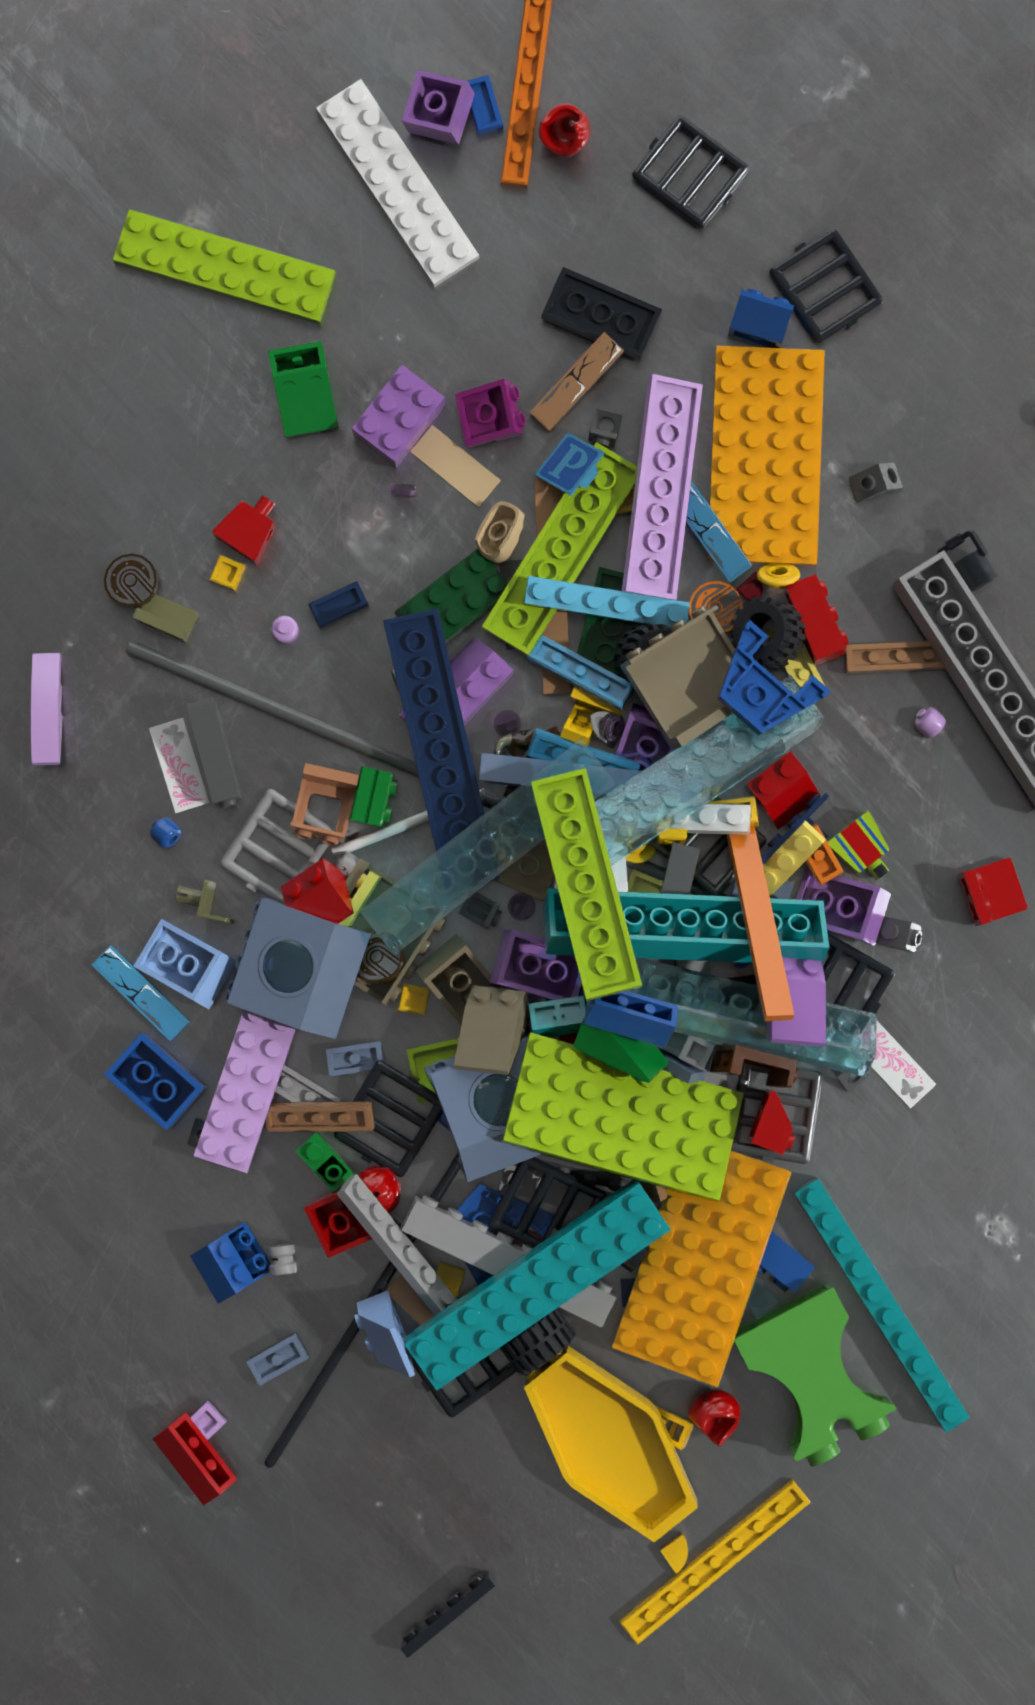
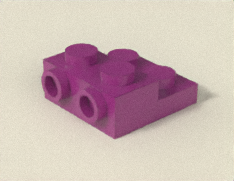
[455,379,526,448]

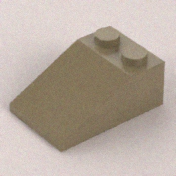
[415,934,501,1025]
[454,986,530,1075]

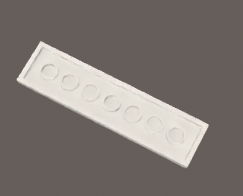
[316,79,479,287]

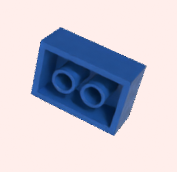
[104,1033,207,1130]

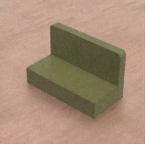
[133,594,199,643]

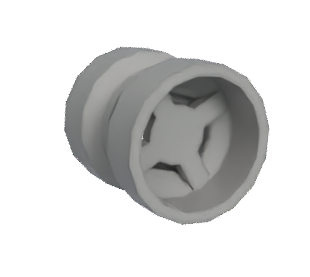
[267,1244,297,1276]

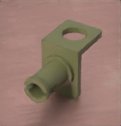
[175,880,234,924]

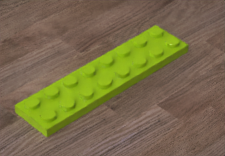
[113,209,336,324]
[482,442,637,655]
[531,768,642,1001]

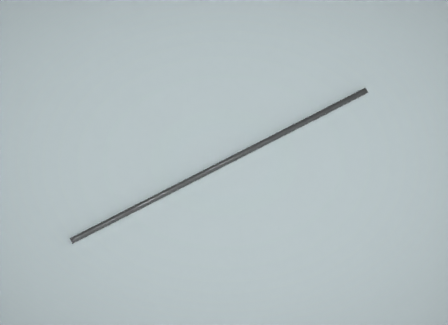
[126,640,833,953]

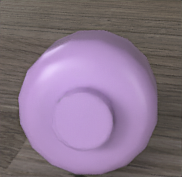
[271,616,299,644]
[915,707,946,738]

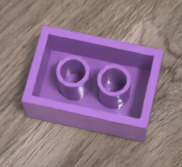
[352,365,446,468]
[489,930,582,1000]

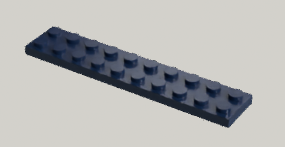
[383,608,499,891]

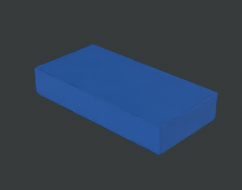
[467,75,503,136]

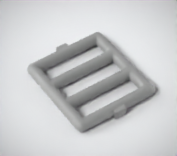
[220,789,335,905]

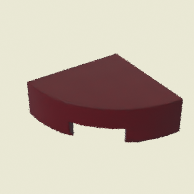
[736,571,763,602]

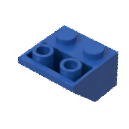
[728,289,794,348]
[190,1222,271,1304]

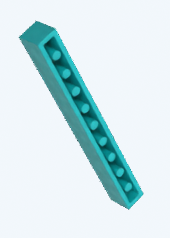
[791,1177,970,1433]

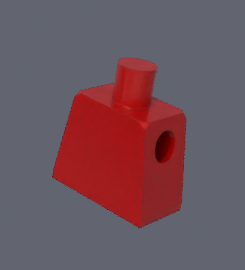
[212,495,276,566]

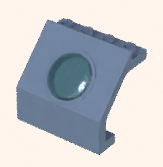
[226,895,371,1039]
[424,1029,543,1182]

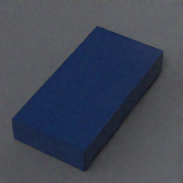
[308,581,369,630]

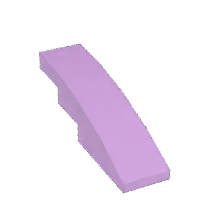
[31,653,63,766]

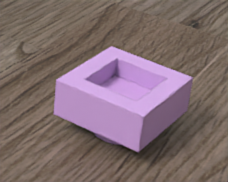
[190,1401,227,1440]

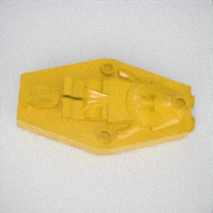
[524,1346,698,1542]

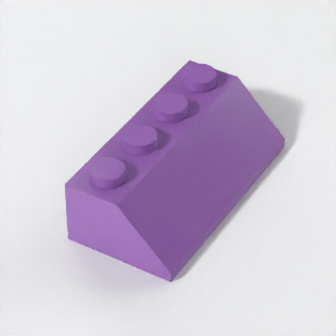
[399,636,514,725]

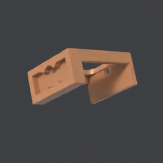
[290,763,359,846]

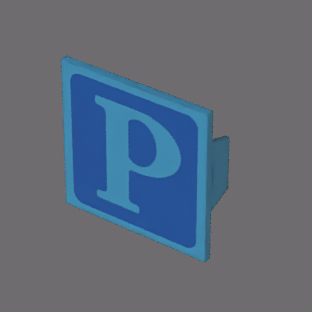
[534,432,605,496]

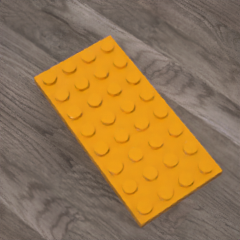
[707,345,825,566]
[612,1151,792,1387]

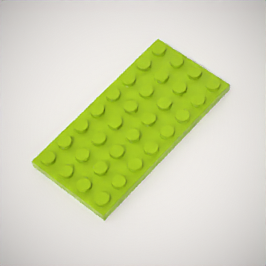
[502,1032,744,1202]

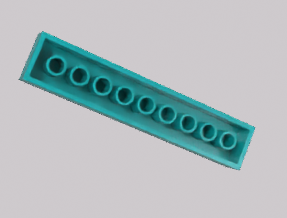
[543,888,829,963]
[404,1179,671,1391]

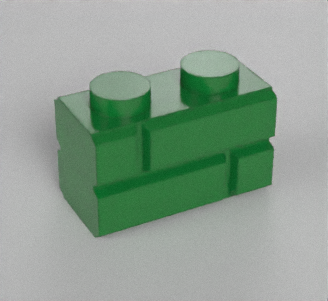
[349,766,398,828]

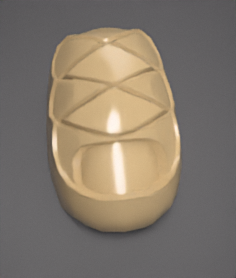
[474,501,525,563]

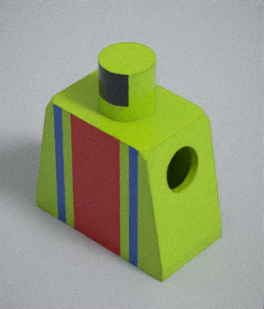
[828,811,890,881]

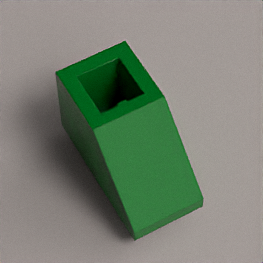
[295,1132,354,1192]

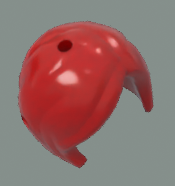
[538,103,591,157]
[359,1166,401,1214]
[688,1389,741,1447]

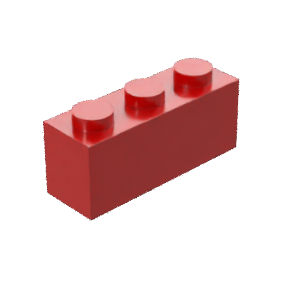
[784,574,849,666]
[152,1413,237,1506]

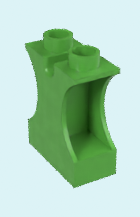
[734,1282,897,1467]

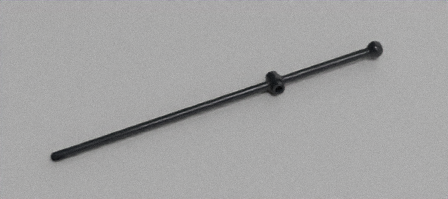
[264,1090,507,1468]

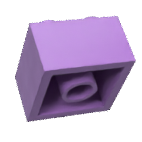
[401,70,475,145]

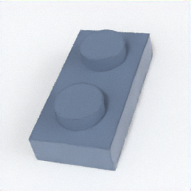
[326,1041,384,1077]
[246,1333,309,1386]

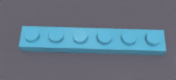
[523,576,690,628]

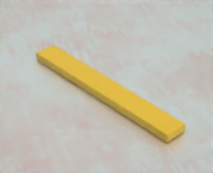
[619,1479,811,1645]

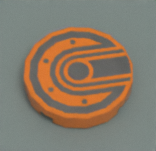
[688,581,742,634]

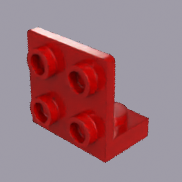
[958,858,1028,926]

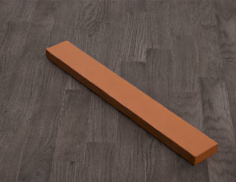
[501,0,552,188]
[726,826,794,1021]

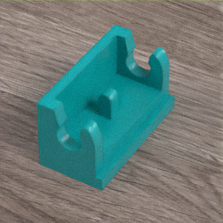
[529,995,586,1038]

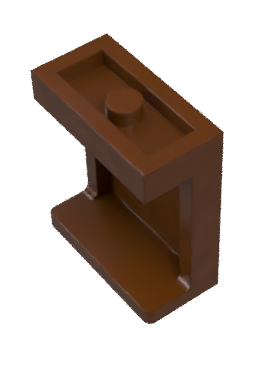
[710,1045,798,1088]

